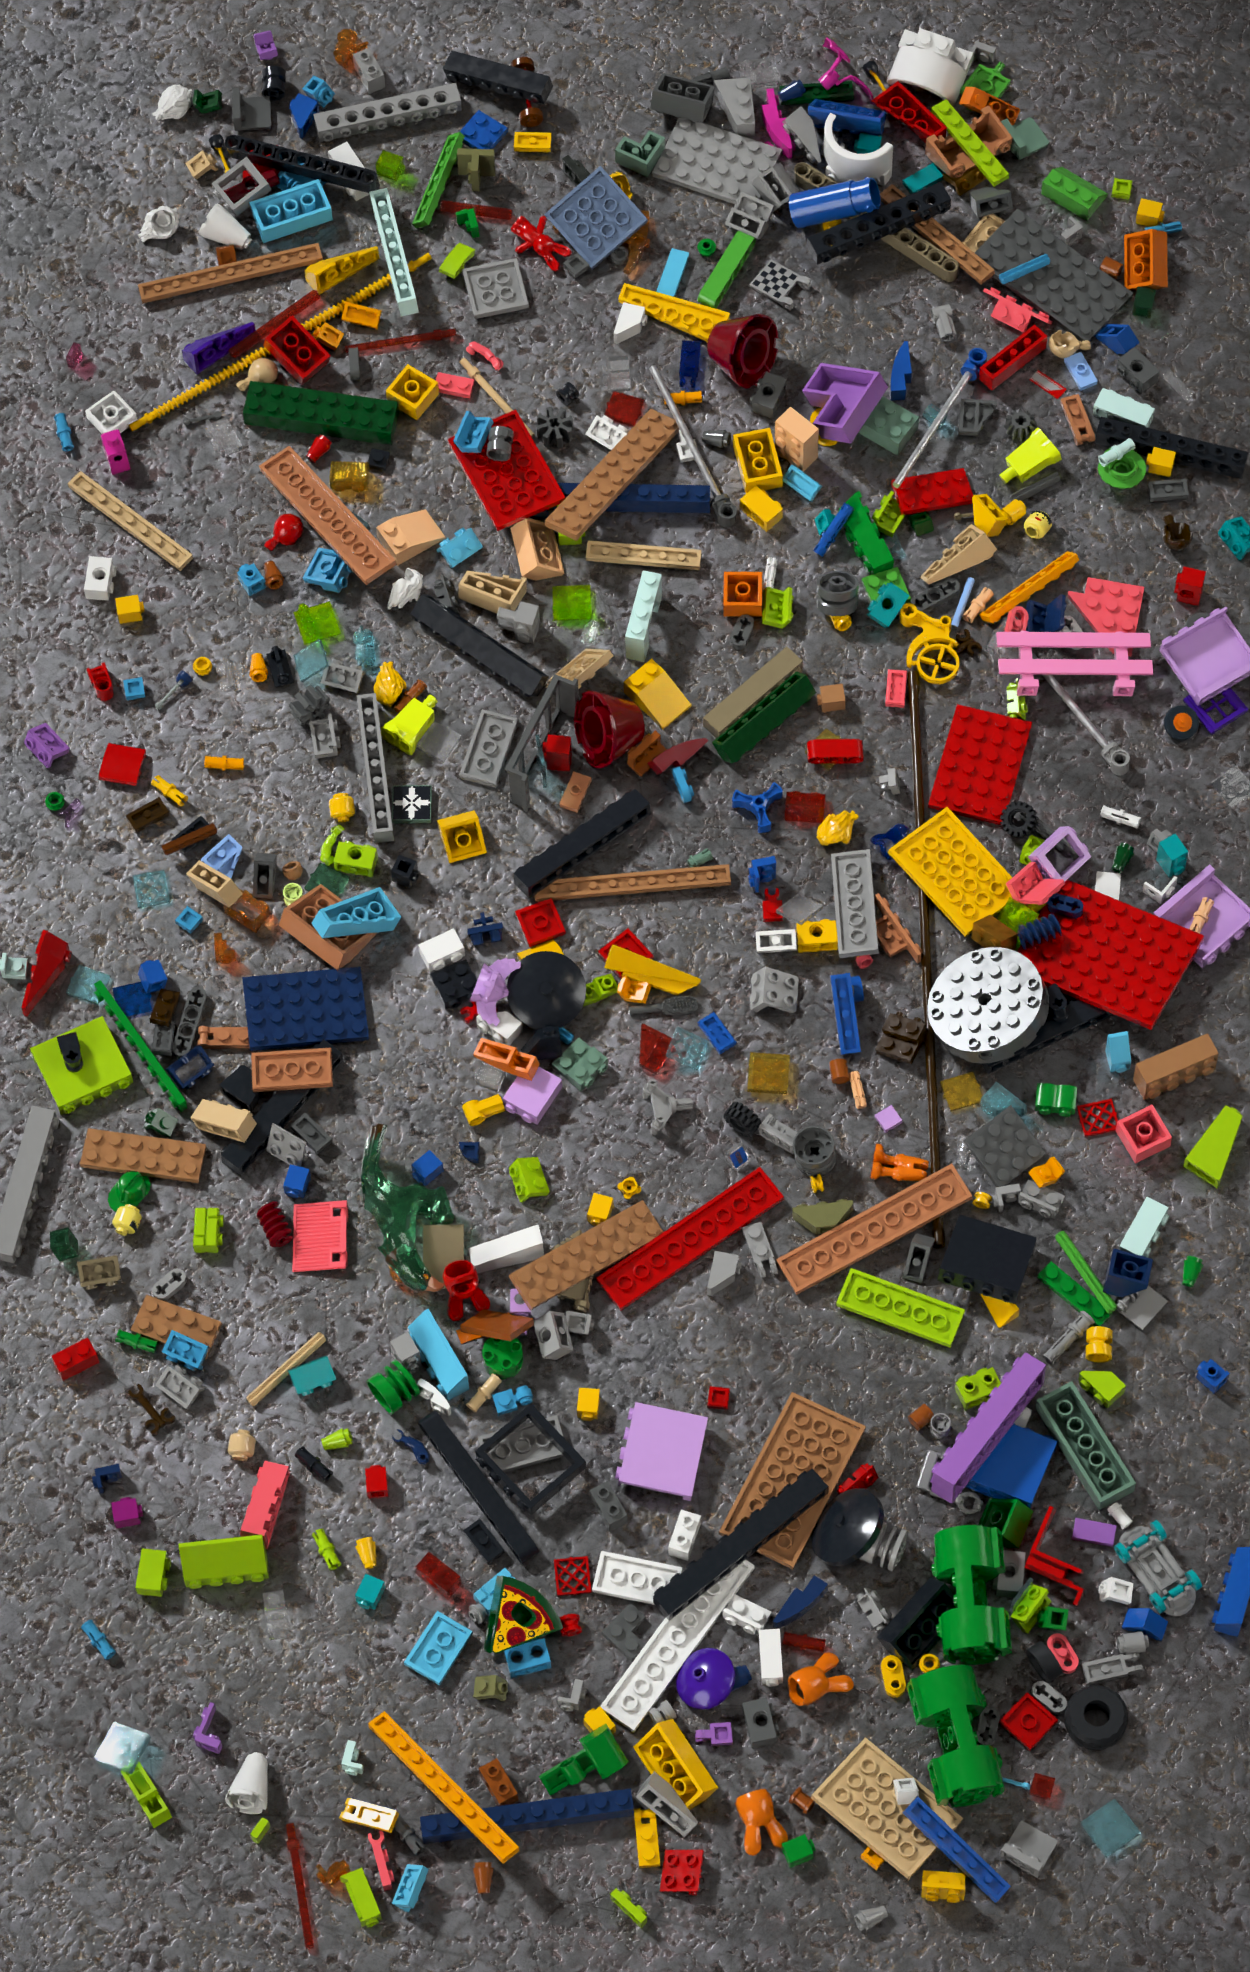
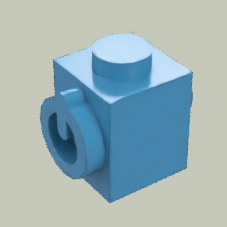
[302,76,335,108]

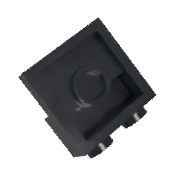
[430,959,477,1010]

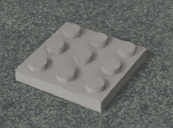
[462,258,529,319]

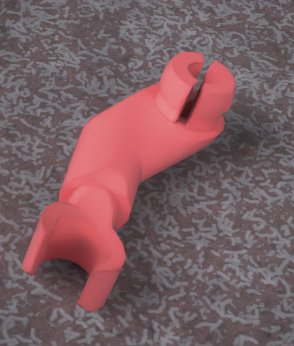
[466,341,503,371]

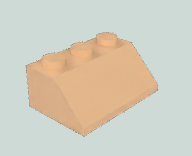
[510,518,565,581]

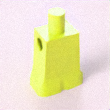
[999,427,1062,484]
[381,695,438,755]

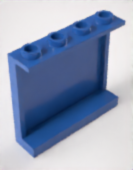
[965,1423,1058,1509]

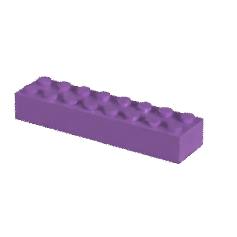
[930,1352,1046,1504]

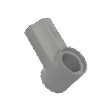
[930,304,957,342]

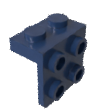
[1026,594,1067,632]

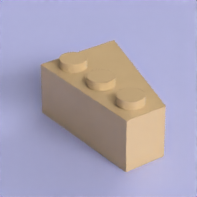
[458,571,527,614]

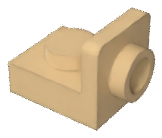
[185,150,218,179]

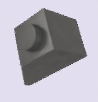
[969,187,1013,217]
[253,853,277,899]
[902,1233,935,1283]

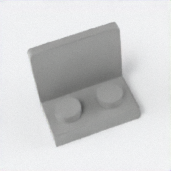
[1000,1821,1057,1878]

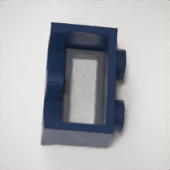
[165,1046,214,1089]

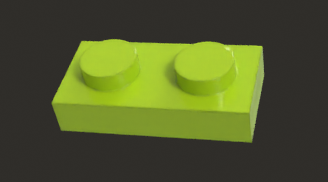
[610,1888,647,1928]

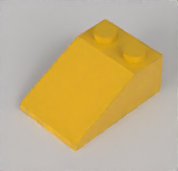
[623,658,691,730]

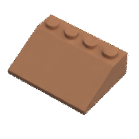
[279,884,378,971]

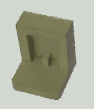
[473,1675,508,1701]

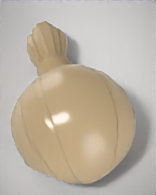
[1049,330,1091,358]
[236,358,278,392]

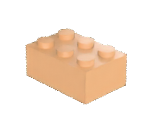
[775,407,819,472]

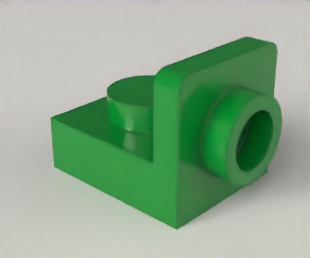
[456,208,480,238]

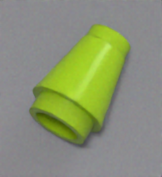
[321,1428,353,1450]

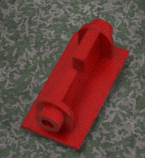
[837,1463,879,1494]

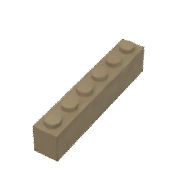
[703,646,803,738]

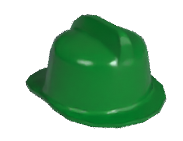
[108,1172,151,1212]

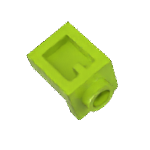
[1019,835,1045,865]

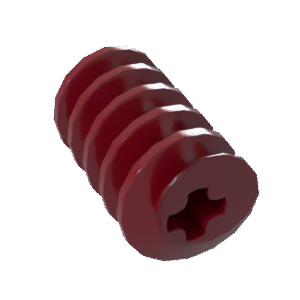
[256,1201,294,1247]

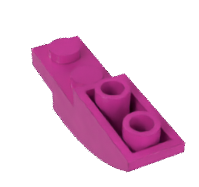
[762,88,795,159]

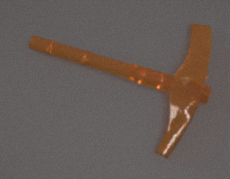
[552,210,651,275]

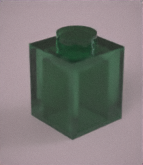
[1132,286,1156,319]
[50,1227,78,1262]

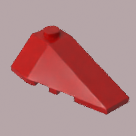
[21,930,72,1017]

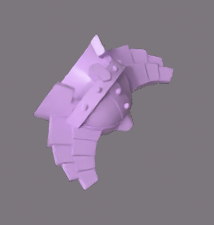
[469,958,521,1026]

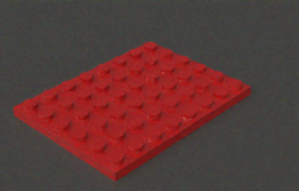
[1017,879,1204,1030]

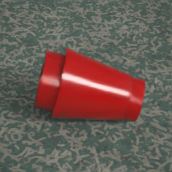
[306,434,332,463]

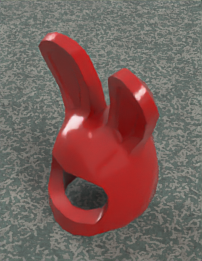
[443,1260,490,1321]

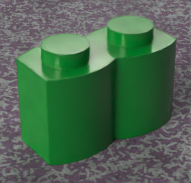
[1035,1083,1077,1117]

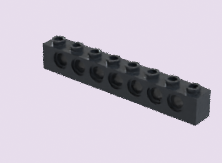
[807,182,951,265]
[1095,417,1249,479]

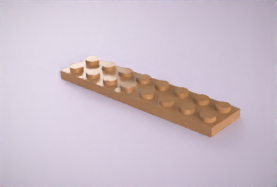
[508,1200,663,1310]

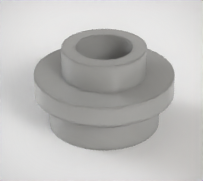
[468,1603,487,1624]

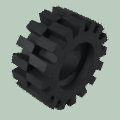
[1000,801,1038,838]
[723,1101,762,1137]

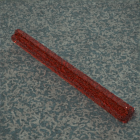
[228,290,320,359]

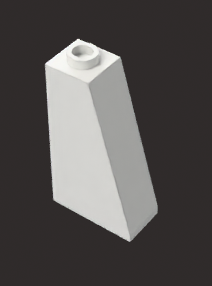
[465,1225,544,1273]

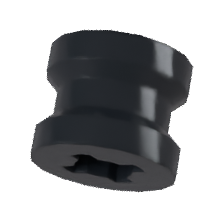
[556,382,579,406]

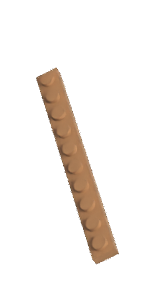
[138,243,323,304]
[535,864,731,902]

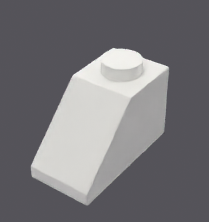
[613,302,648,344]

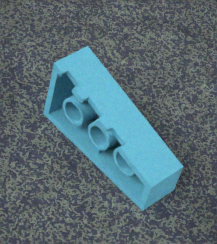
[311,887,401,938]

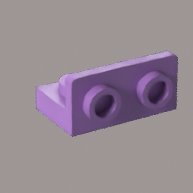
[24,723,70,768]

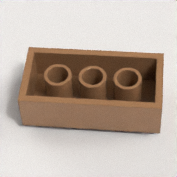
[1133,1033,1219,1100]

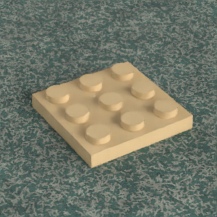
[545,648,614,689]

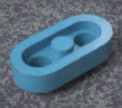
[671,766,694,803]

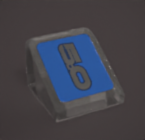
[725,1142,750,1171]

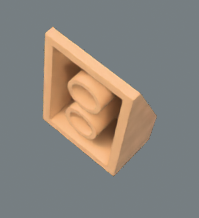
[376,509,446,566]

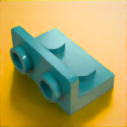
[1218,516,1250,560]

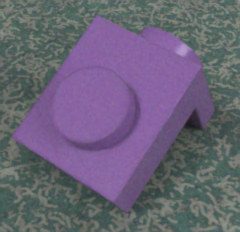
[254,30,278,60]

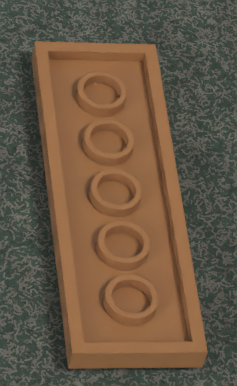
[80,1128,206,1183]

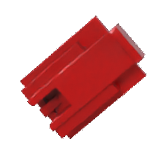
[1024,1506,1085,1607]

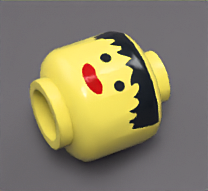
[1024,511,1052,539]
[112,1204,142,1236]

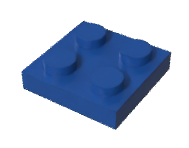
[459,110,508,149]

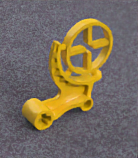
[900,603,959,684]

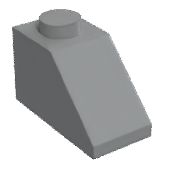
[707,1251,742,1296]

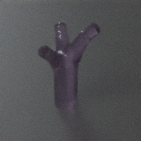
[57,798,81,828]

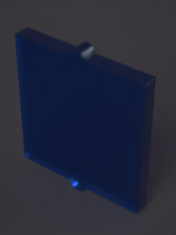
[112,982,152,1017]

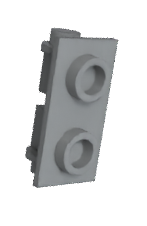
[857,1588,892,1632]

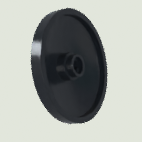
[507,951,586,1030]
[812,1488,884,1566]

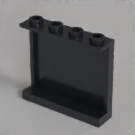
[937,1214,1037,1304]

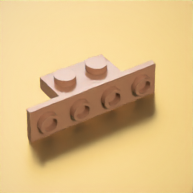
[875,893,922,964]

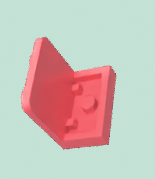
[1006,862,1065,905]

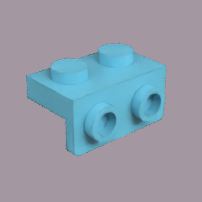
[436,527,483,568]

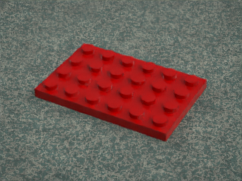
[448,410,566,531]
[928,704,1032,825]

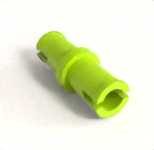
[312,1529,341,1570]

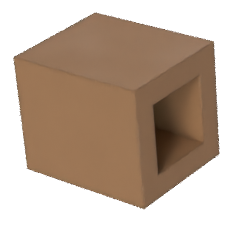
[816,684,846,712]

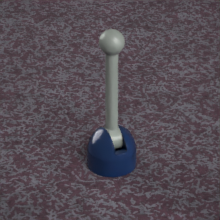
[155,670,193,710]

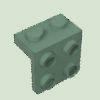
[1001,117,1049,160]

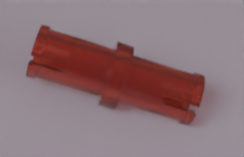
[782,1631,826,1653]

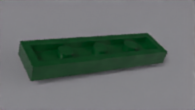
[779,80,854,105]

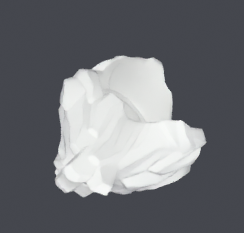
[152,84,193,121]
[138,206,180,242]
[387,568,423,610]

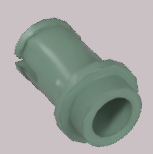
[687,848,713,868]

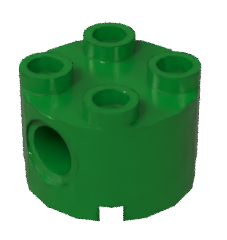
[482,1337,524,1380]

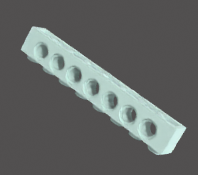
[369,188,419,317]

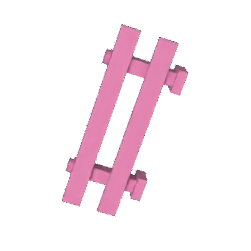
[996,631,1153,696]

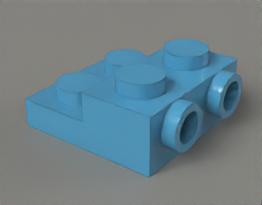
[303,548,353,593]

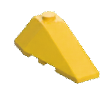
[304,246,380,296]

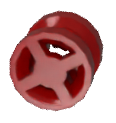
[560,1614,582,1637]

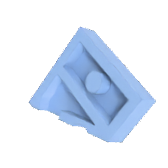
[201,834,242,878]

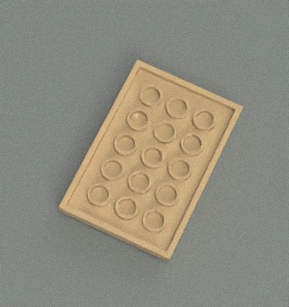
[811,1737,963,1880]

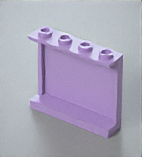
[1159,607,1250,706]
[1153,864,1250,968]
[615,1402,708,1501]

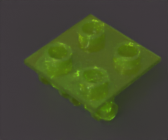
[552,585,592,621]
[293,601,341,645]
[997,897,1039,948]

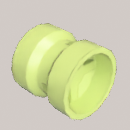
[283,883,303,906]

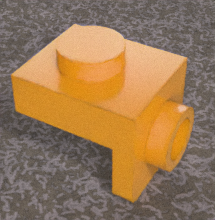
[617,975,651,1004]

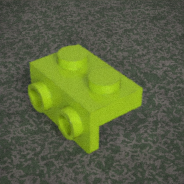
[872,491,905,537]
[762,587,794,629]
[509,1157,550,1202]
[1010,1585,1051,1634]

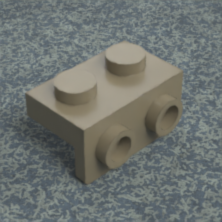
[77,1255,122,1290]

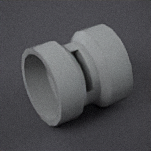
[930,1413,951,1439]
[648,1700,677,1725]

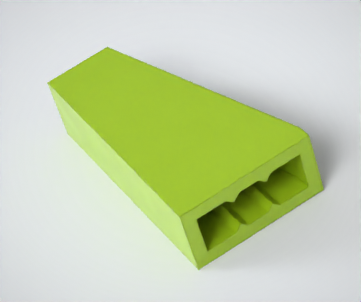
[1183,1105,1242,1188]

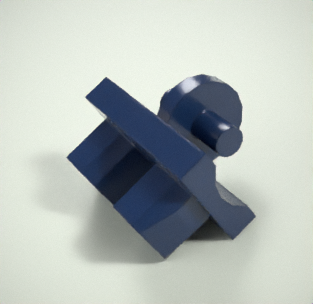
[467,912,503,946]

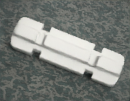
[763,557,777,590]

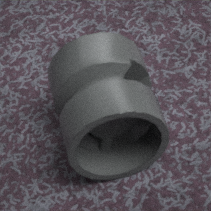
[486,426,514,461]

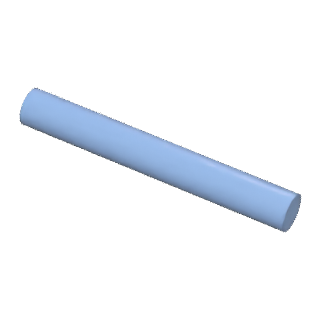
[951,577,975,629]

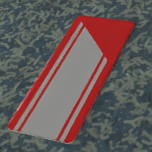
[1030,370,1066,399]

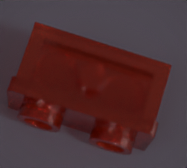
[785,791,826,823]

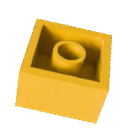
[386,364,439,420]

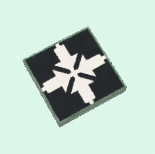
[392,785,432,823]

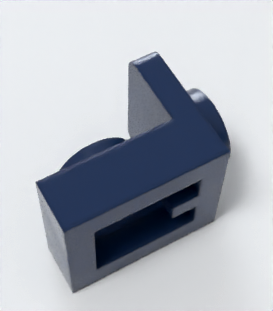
[92,1464,122,1494]

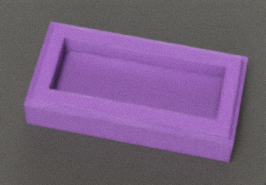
[1072,1518,1117,1547]

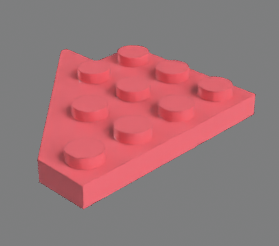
[1068,577,1144,657]

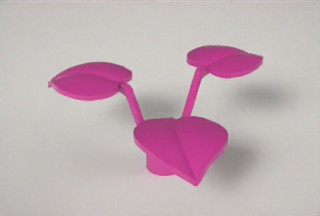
[818,37,873,103]

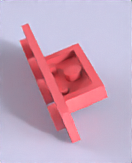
[983,287,1053,333]

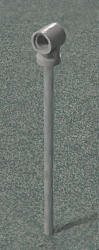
[1032,651,1130,776]

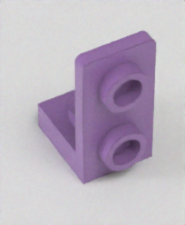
[193,1702,223,1754]

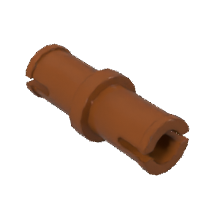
[393,679,427,714]

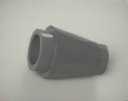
[702,430,731,449]

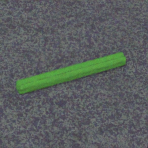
[1055,1231,1117,1314]

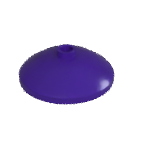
[676,1648,735,1710]

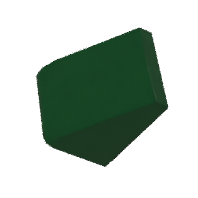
[908,512,934,536]

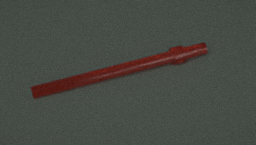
[345,328,457,353]
[286,1823,314,1949]

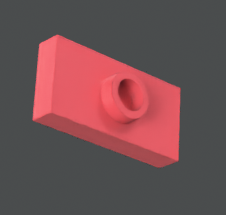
[885,669,907,708]

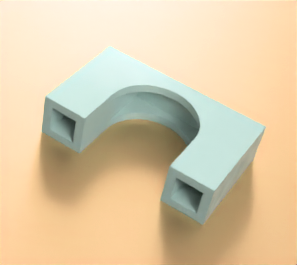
[625,570,662,662]

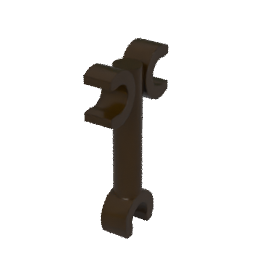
[932,629,982,672]
[128,1384,176,1436]

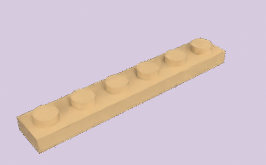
[586,541,702,570]

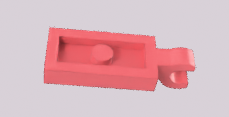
[368,1830,395,1891]

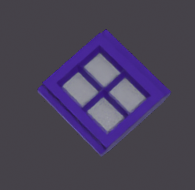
[1183,688,1248,734]

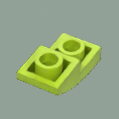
[439,242,475,278]
[583,973,618,1007]

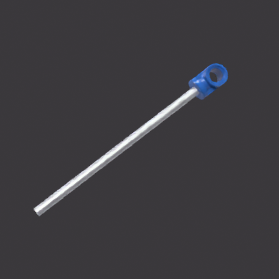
[893,348,987,488]

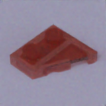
[639,1023,676,1075]

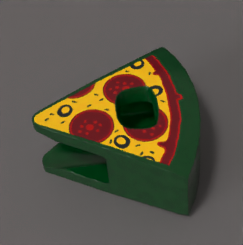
[484,1576,563,1653]

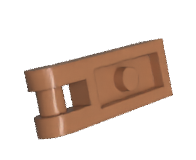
[1060,394,1095,446]
[198,1026,249,1049]

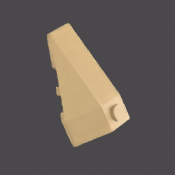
[920,524,997,585]

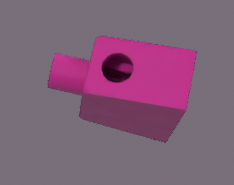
[101,429,130,475]

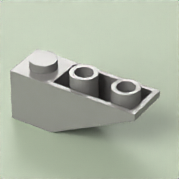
[782,106,821,165]

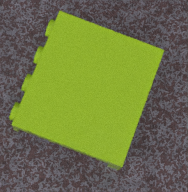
[30,1016,133,1115]

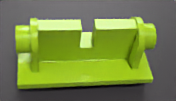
[1006,678,1028,720]

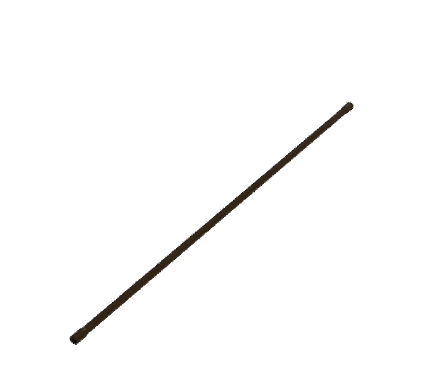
[907,670,945,1249]

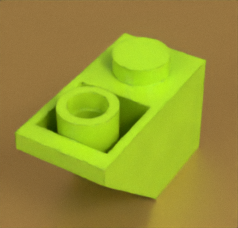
[1078,1371,1126,1408]

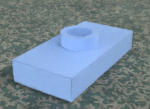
[1064,352,1098,391]

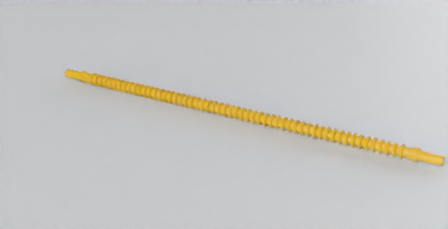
[128,253,432,432]

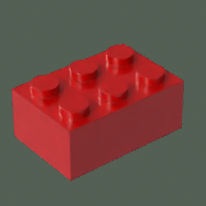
[263,315,331,386]

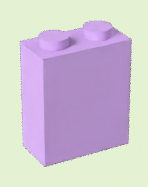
[503,1067,562,1125]

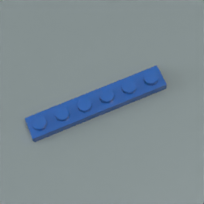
[902,1796,1011,1903]

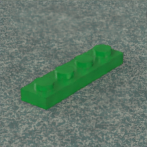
[1037,1261,1113,1326]

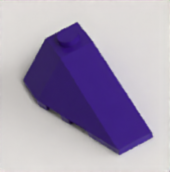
[182,322,256,375]

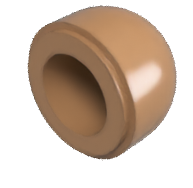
[282,861,302,880]

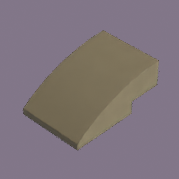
[423,1224,465,1289]

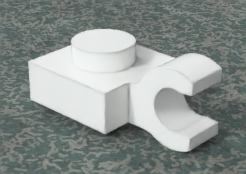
[676,430,696,463]

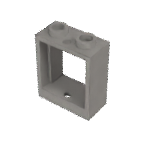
[211,156,272,217]

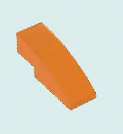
[473,1038,540,1081]

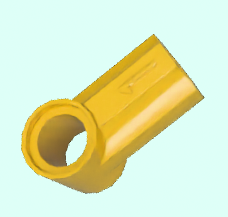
[462,1094,505,1126]

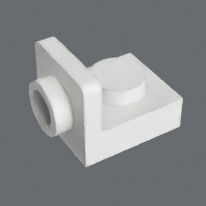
[1099,1577,1133,1605]

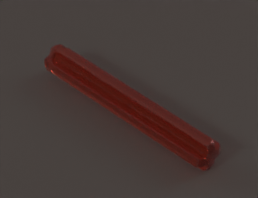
[440,200,513,220]

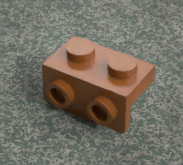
[627,730,667,777]

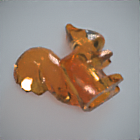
[333,29,369,69]

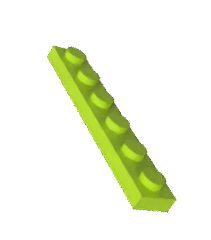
[931,99,1009,187]

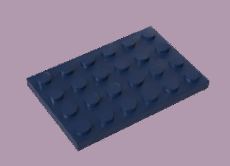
[242,967,369,1051]

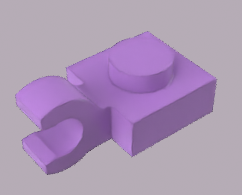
[695,1722,733,1746]

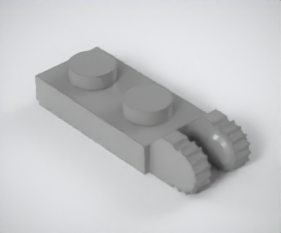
[742,1222,778,1278]
[1082,1653,1144,1685]

